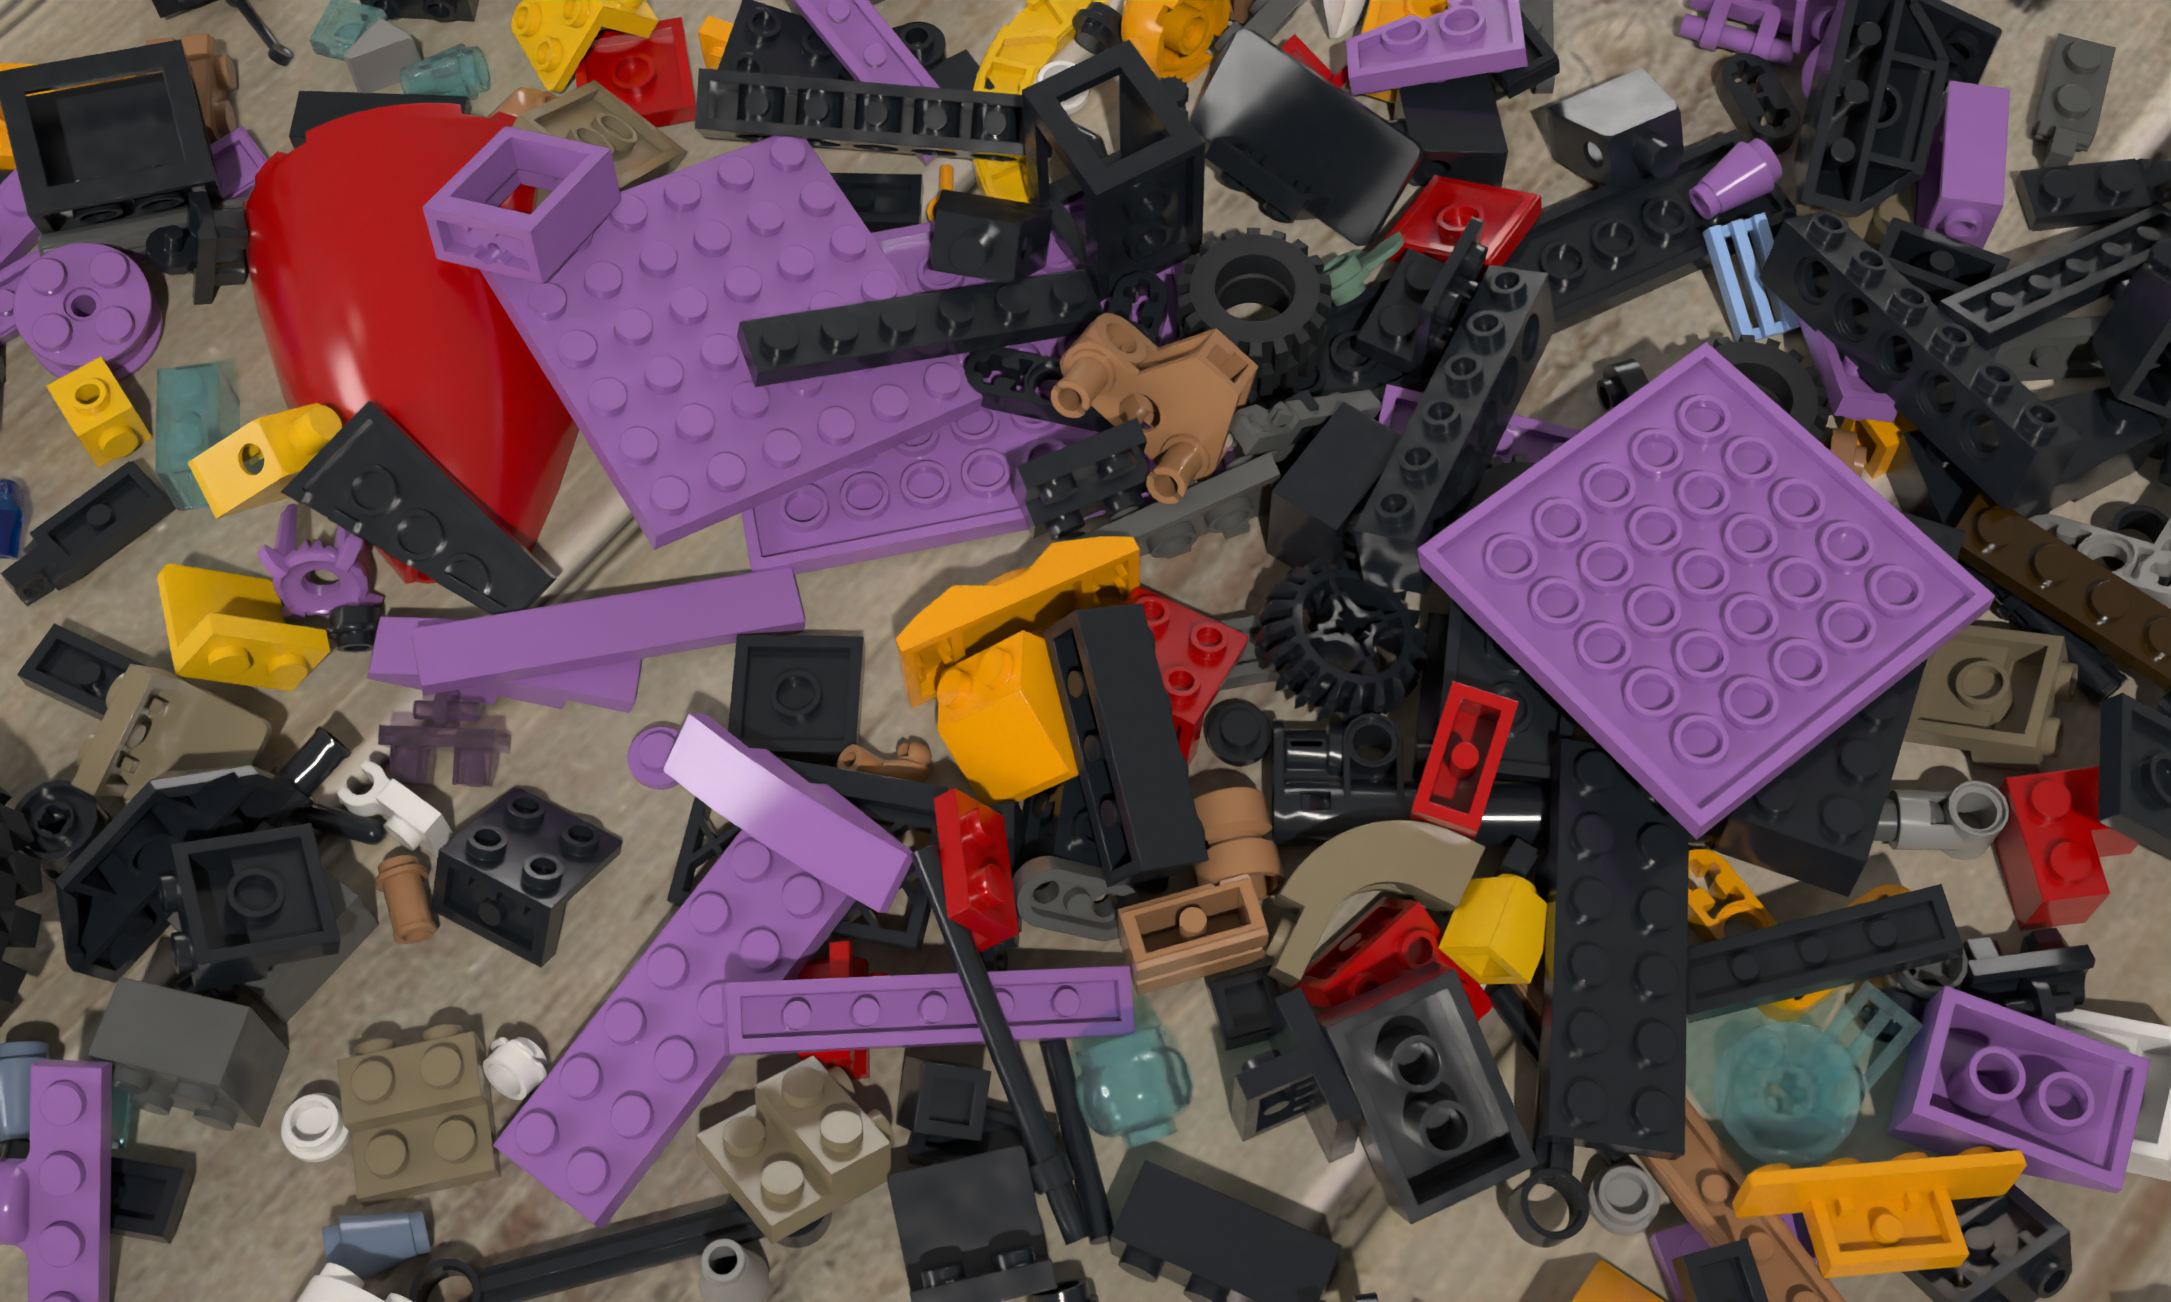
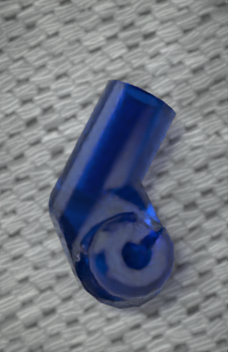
[0,478,24,560]

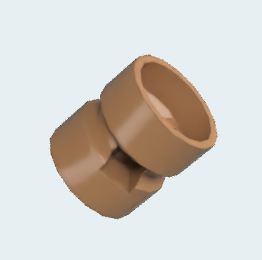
[1193,787,1285,901]

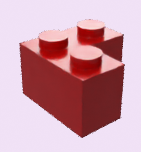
[1994,766,2139,931]

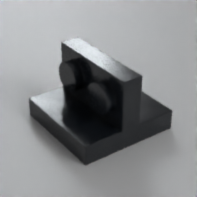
[1231,987,1363,1163]

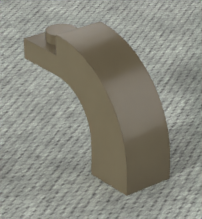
[1265,820,1485,987]

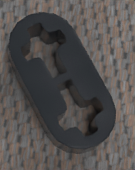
[1717,53,1800,155]

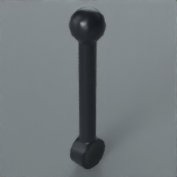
[225,0,293,66]

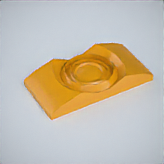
[895,536,1140,708]

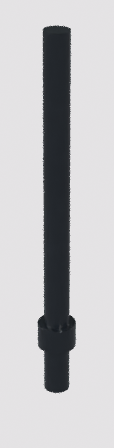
[910,844,1092,1245]

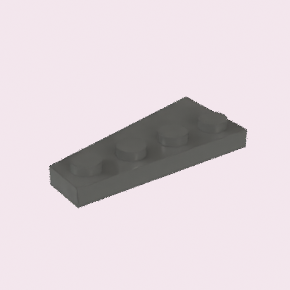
[1038,452,1282,563]

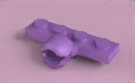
[0,1059,112,1302]

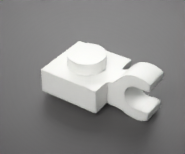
[337,761,455,858]

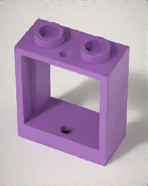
[1914,81,2010,249]
[423,126,622,284]

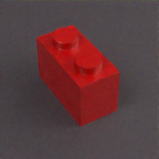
[1410,681,1519,841]

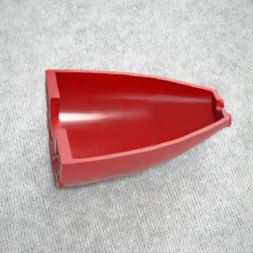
[242,103,579,584]

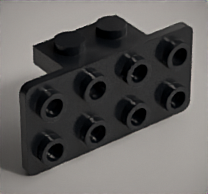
[1191,29,1424,246]

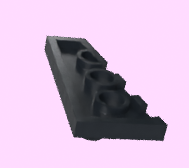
[281,400,557,615]

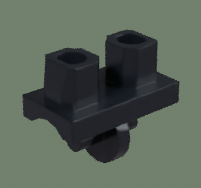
[145,191,249,305]
[1960,928,2096,1025]

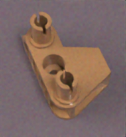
[1051,313,1259,504]

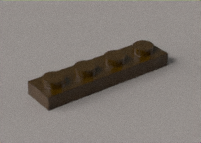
[1954,490,2171,691]

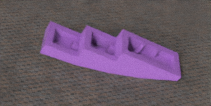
[367,616,642,713]
[662,713,913,912]

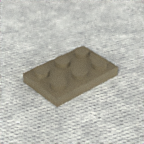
[512,80,686,192]

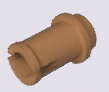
[374,855,437,944]

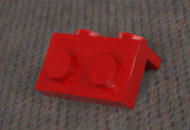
[934,788,1019,952]

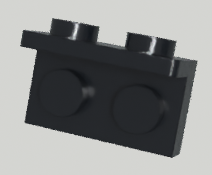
[1902,1184,2072,1302]

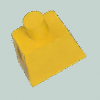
[188,403,342,519]

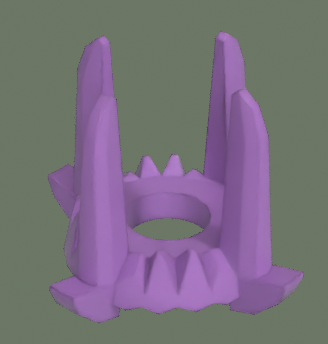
[257,504,384,622]

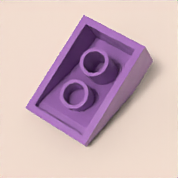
[1887,986,2151,1193]

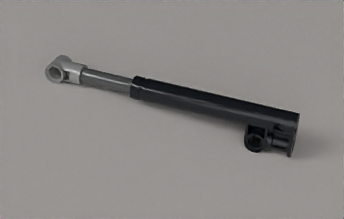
[1271,713,2009,861]

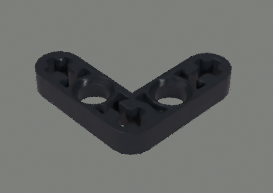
[965,272,1168,432]

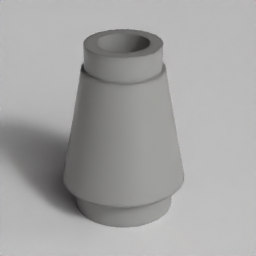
[699,1239,769,1302]

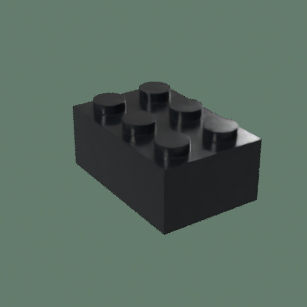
[1315,961,1539,1224]

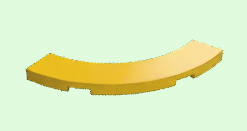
[971,0,1110,203]

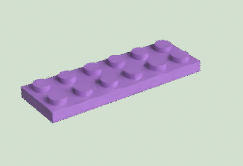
[493,830,856,1230]

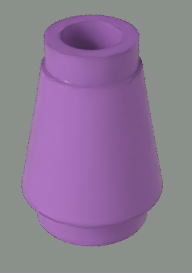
[1689,138,1783,220]

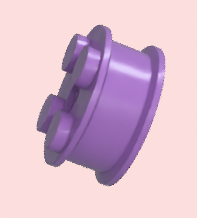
[13,242,163,382]

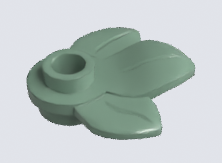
[1323,232,1404,306]

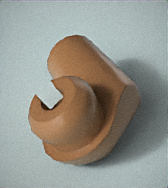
[837,742,932,783]

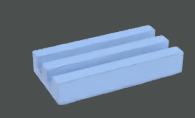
[1703,212,1800,342]

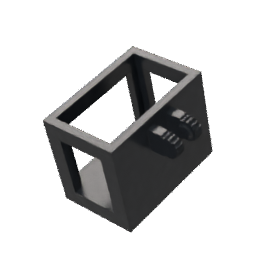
[0,39,224,234]
[1022,40,1205,302]

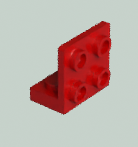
[1123,587,1248,766]
[1291,897,1493,1021]

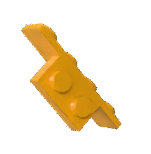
[1732,1146,2027,1279]

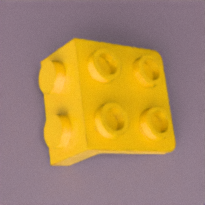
[511,0,659,93]
[157,563,330,691]

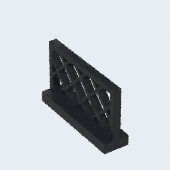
[667,758,950,952]

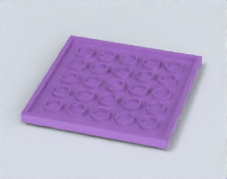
[479,136,983,550]
[1417,342,1995,840]

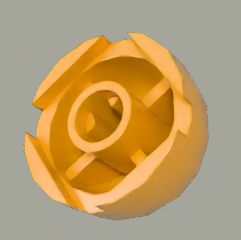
[1121,0,1231,83]

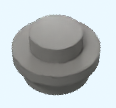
[1588,1164,1660,1235]

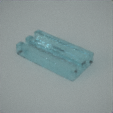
[1778,980,1924,1132]

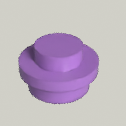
[627,726,680,790]

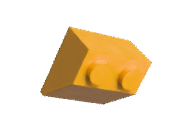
[937,630,1079,805]

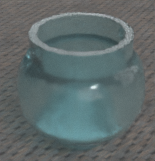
[1076,1024,1194,1149]

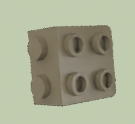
[71,664,272,801]

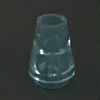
[399,43,490,100]

